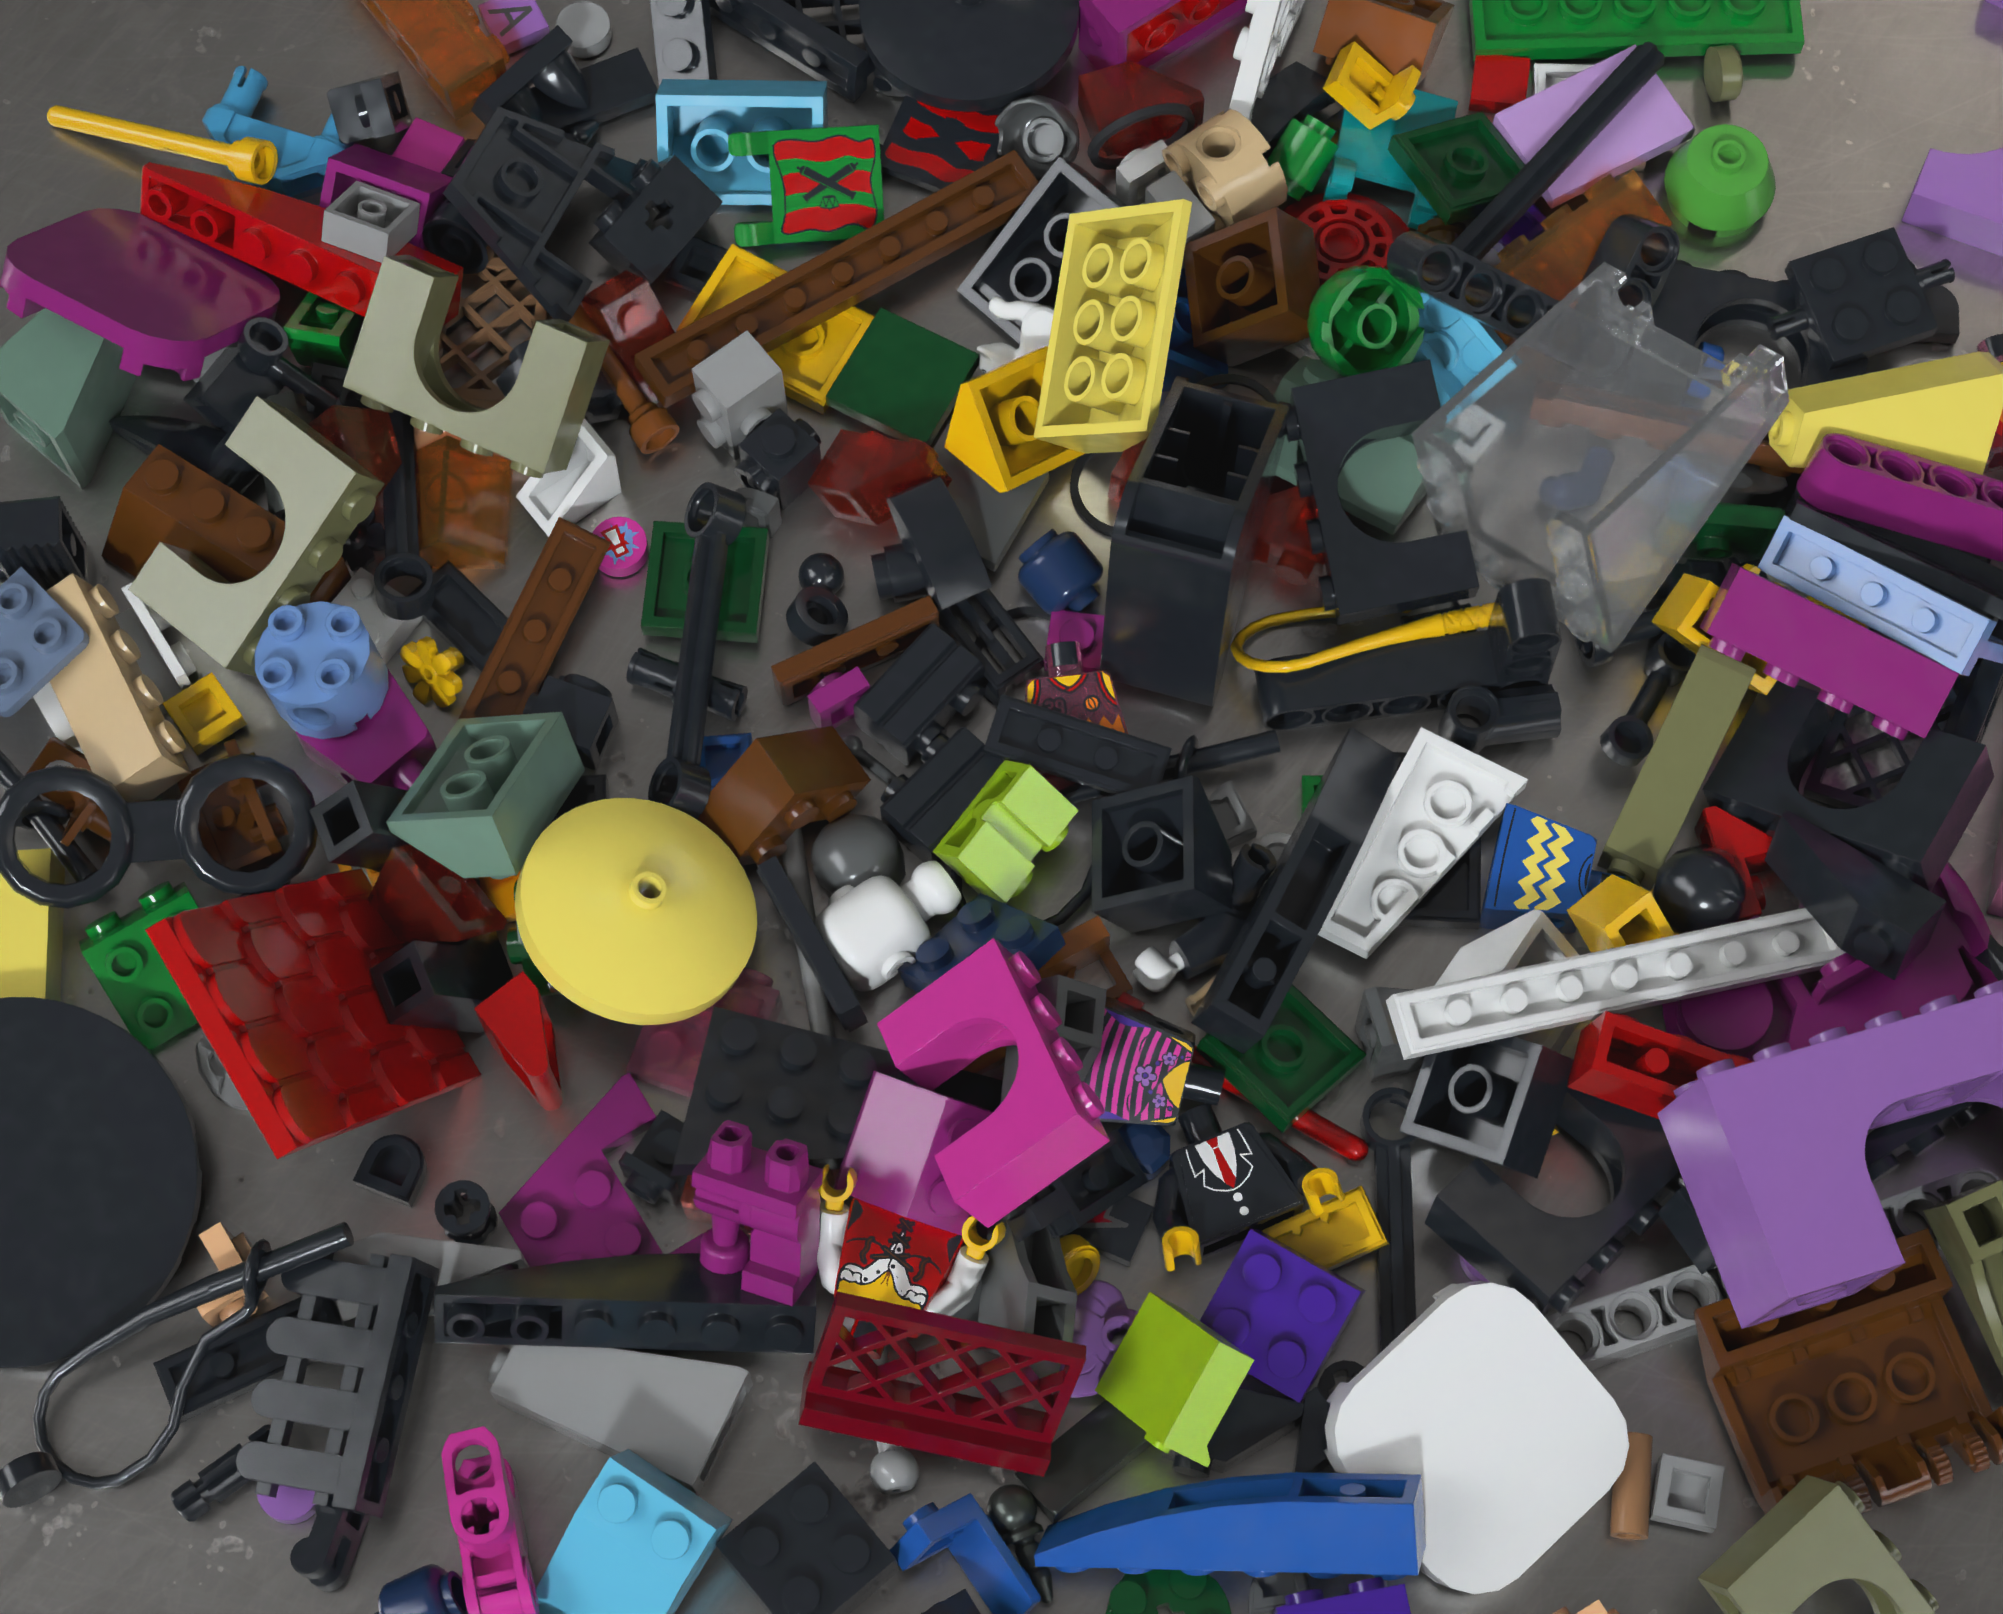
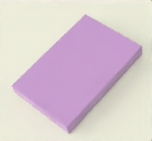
[1493,44,1695,209]

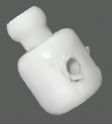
[814,861,962,992]

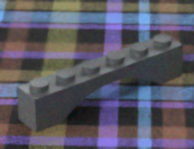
[975,975,1107,1356]

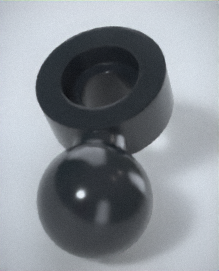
[786,553,848,647]

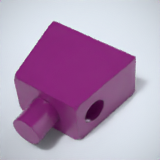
[295,669,437,790]

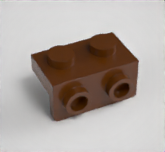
[177,739,289,871]

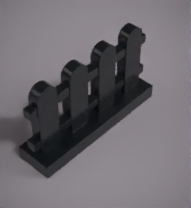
[236,1252,439,1518]

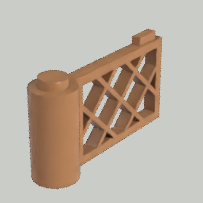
[414,257,549,457]

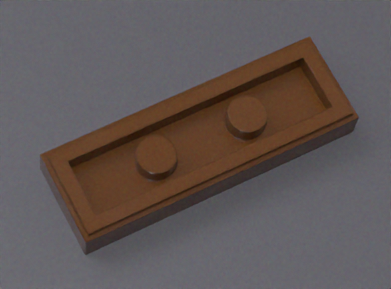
[771,595,940,705]

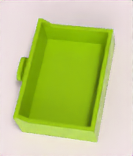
[1095,1291,1254,1468]

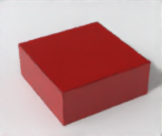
[1468,55,1531,114]

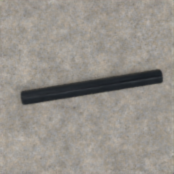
[1451,42,1665,260]

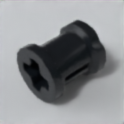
[434,1180,498,1245]

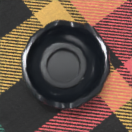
[1653,844,1746,934]

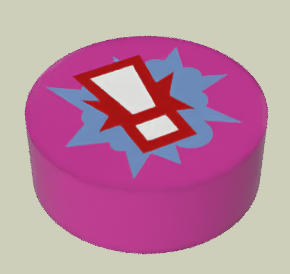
[592,517,649,577]

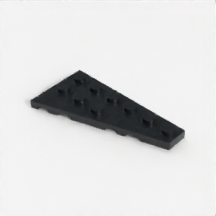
[670,1006,1003,1176]

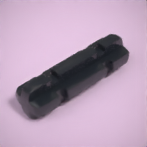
[170,1424,271,1522]

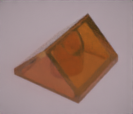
[415,435,513,569]

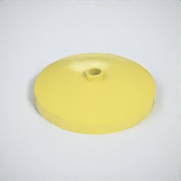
[515,798,757,1025]

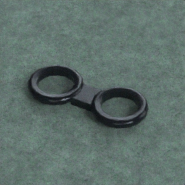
[0,753,318,909]

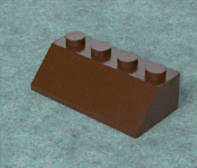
[101,444,351,603]

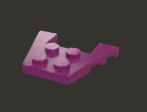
[498,1072,708,1267]

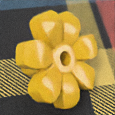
[399,636,464,708]

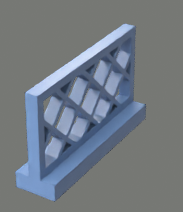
[1758,515,2003,676]

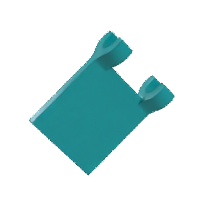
[1322,89,1458,229]

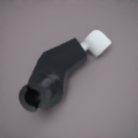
[1132,843,1277,992]

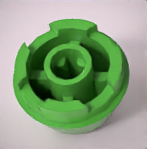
[1664,124,1776,238]

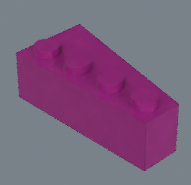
[1700,563,1959,741]

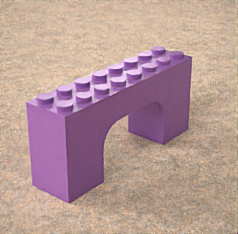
[1657,980,2003,1329]

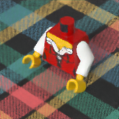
[817,1164,1006,1360]

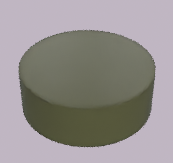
[1703,45,1743,102]

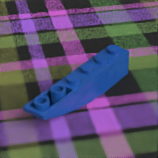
[1034,1472,1426,1581]

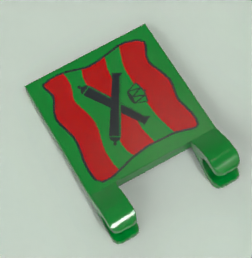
[728,124,884,247]

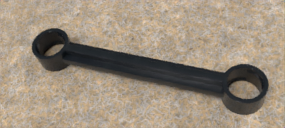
[374,409,434,620]
[648,482,746,819]
[1360,1087,1418,1352]

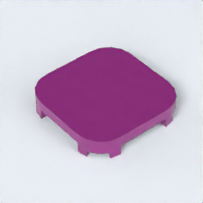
[0,208,280,382]

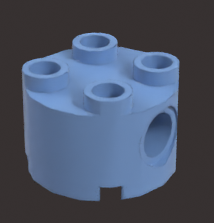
[255,601,389,739]

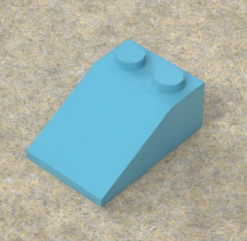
[536,1449,733,1614]

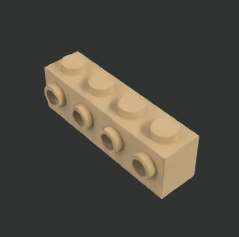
[46,573,191,802]

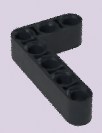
[1387,213,1680,380]
[1254,578,1562,731]

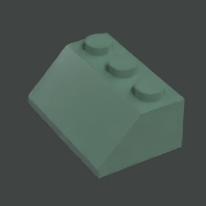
[1273,355,1456,535]
[386,712,585,879]

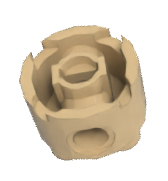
[1162,109,1288,232]

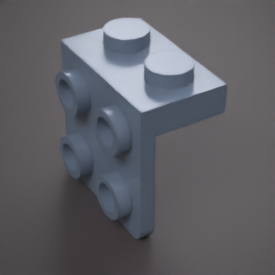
[0,567,89,717]

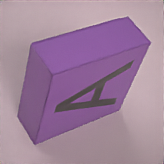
[478,0,550,57]

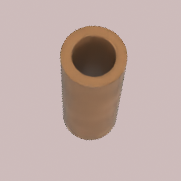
[1610,1432,1653,1540]

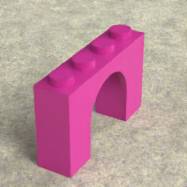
[877,938,1110,1228]

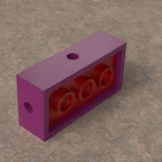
[1078,0,1247,93]

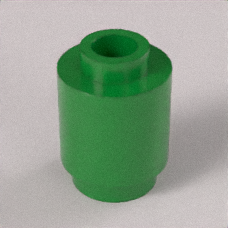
[1266,114,1339,202]

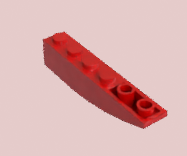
[140,162,464,326]

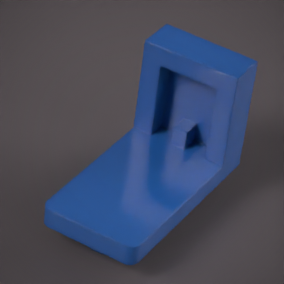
[890,1493,1041,1614]

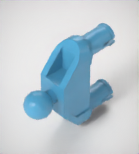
[202,66,355,199]

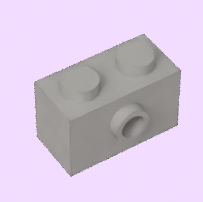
[692,330,788,460]

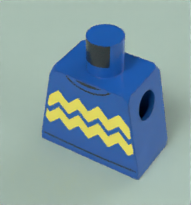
[1479,803,1625,934]

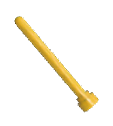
[47,105,278,185]

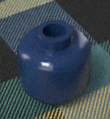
[1018,529,1103,615]
[374,1564,468,1614]

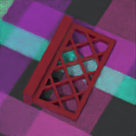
[798,1291,1086,1477]

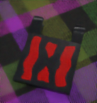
[873,66,1005,192]

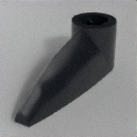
[109,415,261,495]

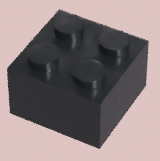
[1400,1037,1574,1179]
[716,1461,899,1614]

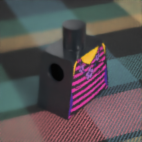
[1085,997,1226,1126]

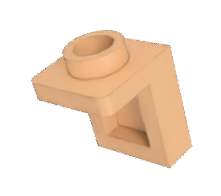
[196,1222,269,1327]

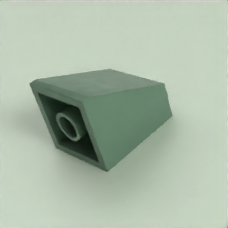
[0,308,137,489]

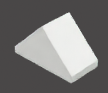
[516,418,622,537]

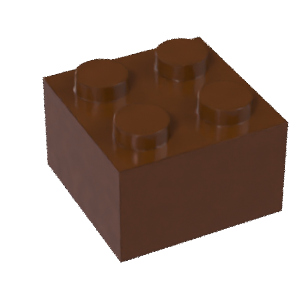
[1184,207,1320,367]

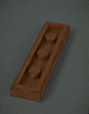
[457,517,611,721]

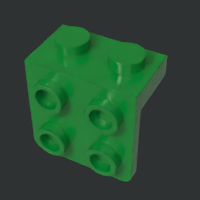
[79,881,199,1050]

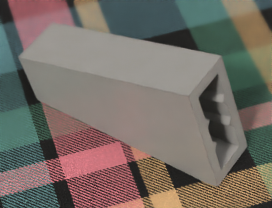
[488,1345,753,1496]

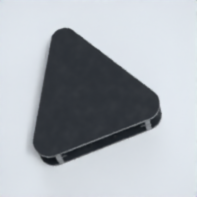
[1099,375,1291,707]

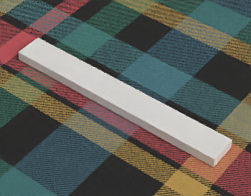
[1386,908,1846,1060]

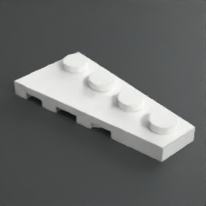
[1318,727,1528,959]

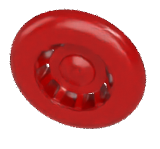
[1283,193,1410,287]

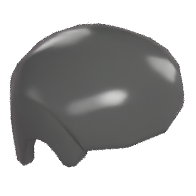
[994,95,1080,181]
[810,814,906,894]

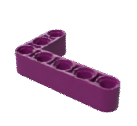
[1796,433,2003,562]

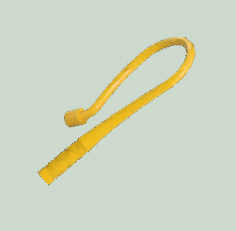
[1230,602,1495,673]

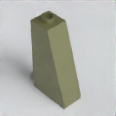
[1597,644,1757,890]

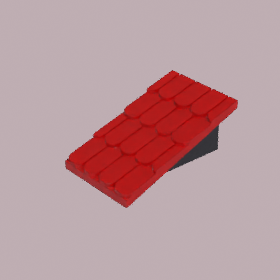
[145,868,481,1159]

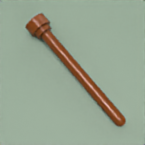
[569,303,680,454]

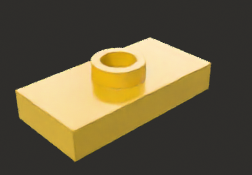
[1262,1185,1389,1270]

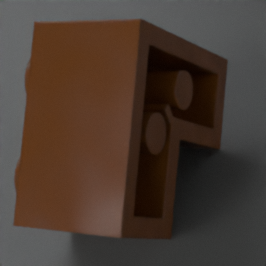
[697,725,871,866]

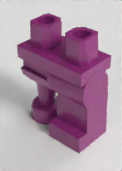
[692,1120,823,1307]

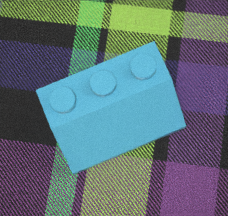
[656,79,828,205]

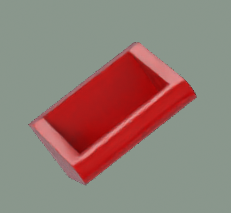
[474,971,563,1111]

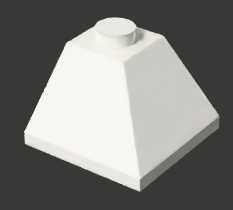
[1435,909,1579,1053]

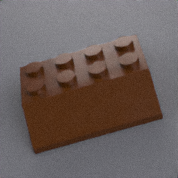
[1693,1228,2003,1514]

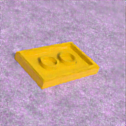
[676,244,875,415]

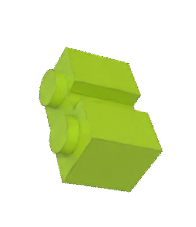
[932,760,1079,903]

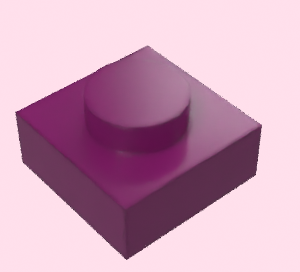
[1044,610,1104,677]
[807,666,870,728]

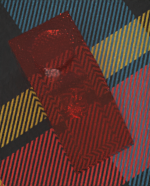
[367,844,507,942]

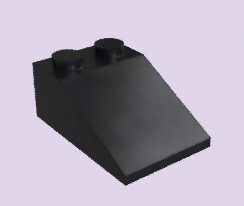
[957,156,1127,344]

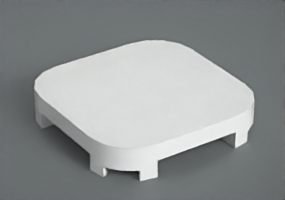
[1323,1281,1629,1595]

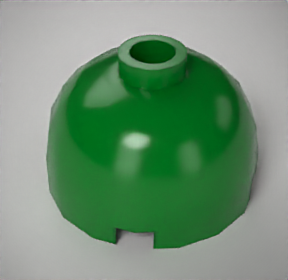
[1307,265,1425,377]

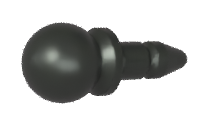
[987,1484,1053,1604]

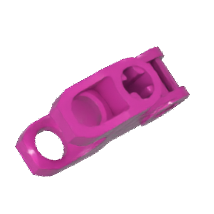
[441,1426,540,1614]

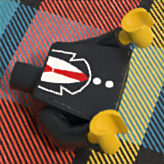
[1152,1104,1345,1271]

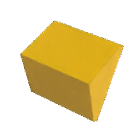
[944,346,1085,493]

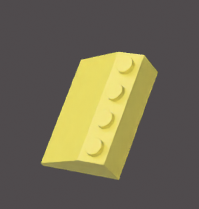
[1033,199,1192,454]

